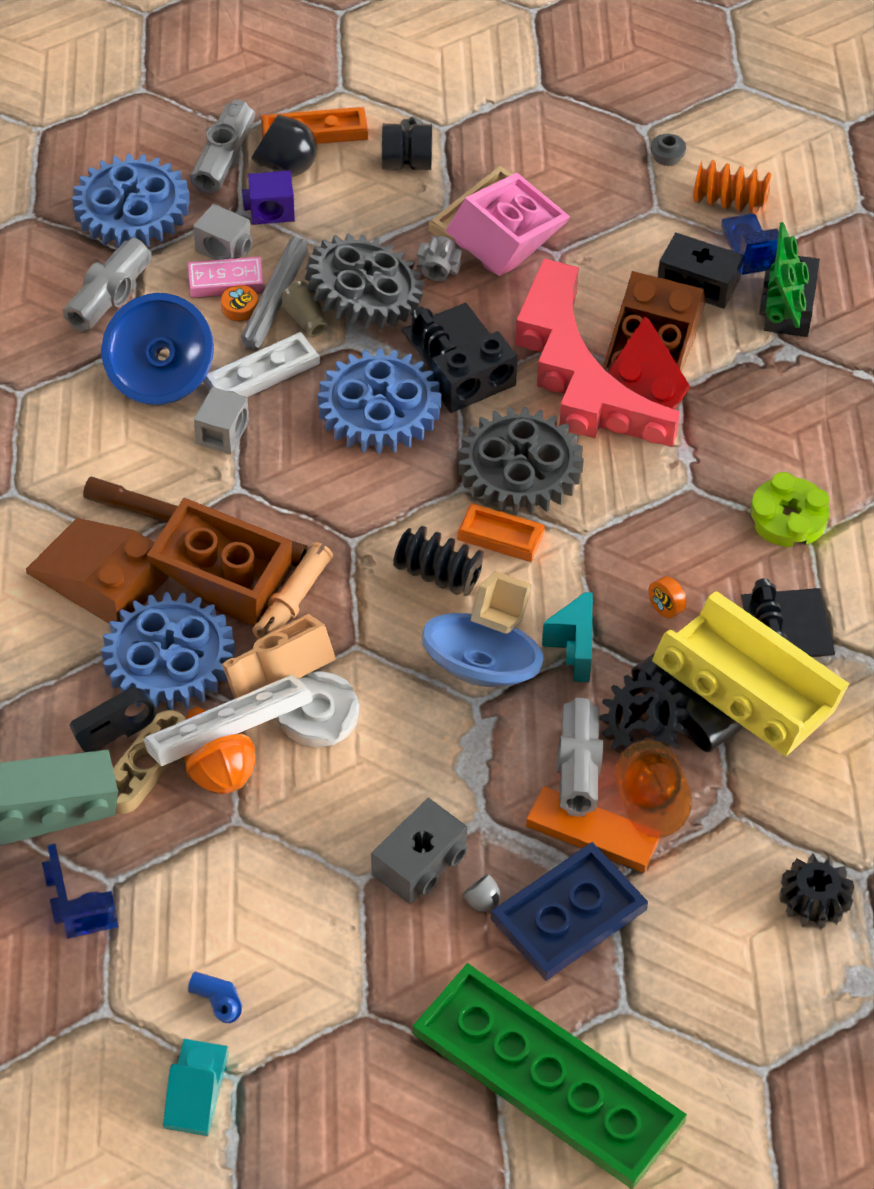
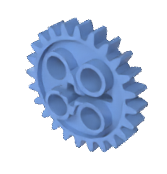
[72,154,190,248]
[318,348,441,454]
[101,592,236,710]

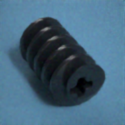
[393,525,484,596]

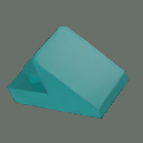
[542,592,593,682]
[163,1039,229,1136]

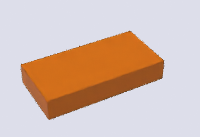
[457,503,545,562]

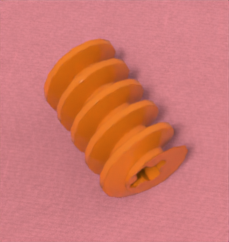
[693,160,772,215]

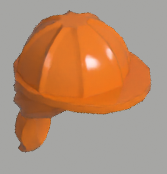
[183,707,255,795]

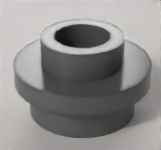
[651,133,686,166]

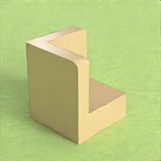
[470,571,532,634]

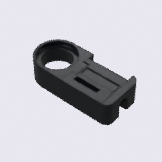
[69,688,156,752]

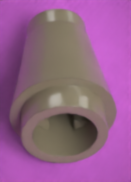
[281,281,328,337]

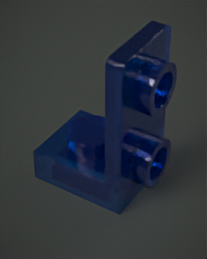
[721,214,779,275]
[42,843,119,939]

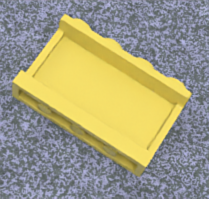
[652,591,849,757]

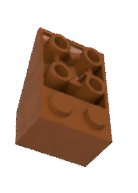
[603,271,706,373]

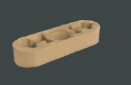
[113,710,186,814]

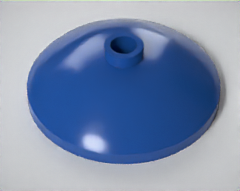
[101,293,214,405]

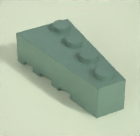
[0,750,118,846]

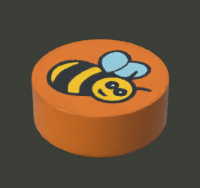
[221,285,258,321]
[648,576,686,618]

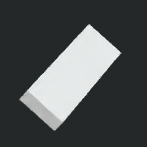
[203,332,320,397]

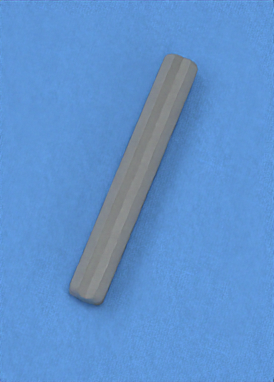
[241,237,308,350]

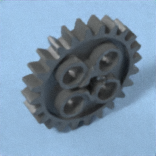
[305,233,424,329]
[458,407,584,516]

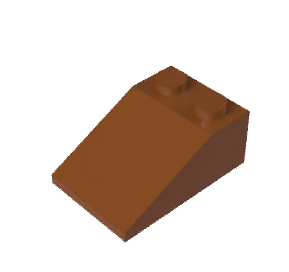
[147,498,292,626]
[26,518,169,624]

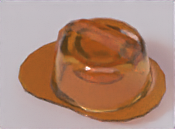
[615,740,692,838]

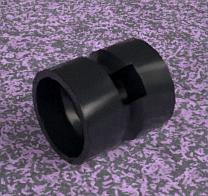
[382,123,432,170]

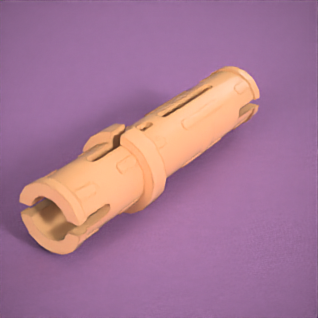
[252,542,333,640]

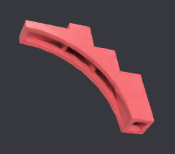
[515,258,680,447]

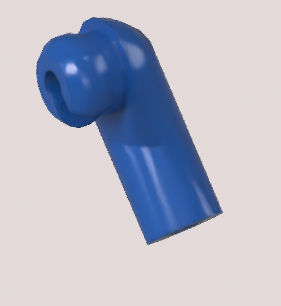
[188,971,242,1023]

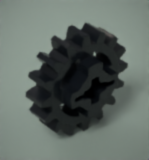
[599,671,692,763]

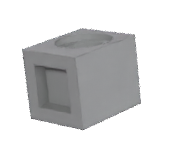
[193,204,253,260]
[194,387,249,455]

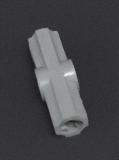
[190,99,255,195]
[63,237,152,333]
[556,698,603,817]

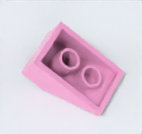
[445,173,570,277]

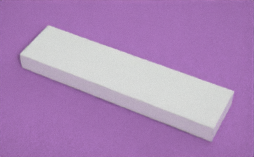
[143,675,313,766]

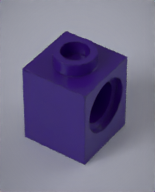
[242,170,295,225]

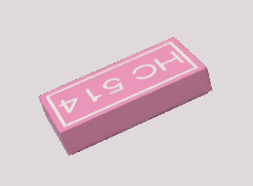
[188,257,264,298]

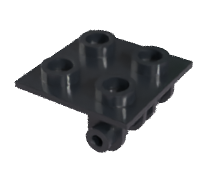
[402,302,490,371]
[741,578,835,657]

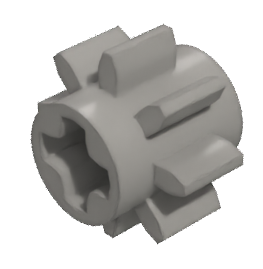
[416,236,462,281]

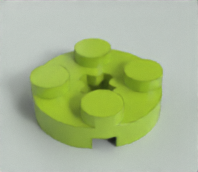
[750,472,830,547]

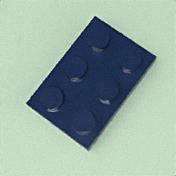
[491,842,648,981]

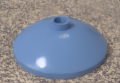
[422,613,543,687]

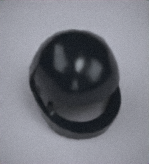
[251,114,317,177]

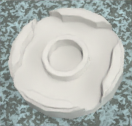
[278,671,360,748]

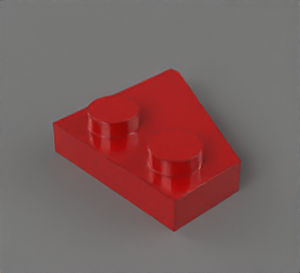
[608,317,690,410]

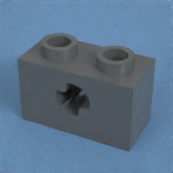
[371,797,468,904]

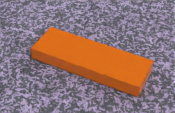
[261,107,368,144]
[526,786,661,873]

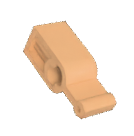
[222,614,336,699]

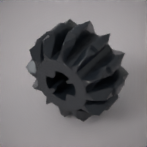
[779,853,854,931]

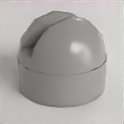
[462,874,500,912]

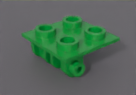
[765,222,809,328]

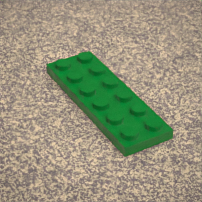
[412,963,687,1189]

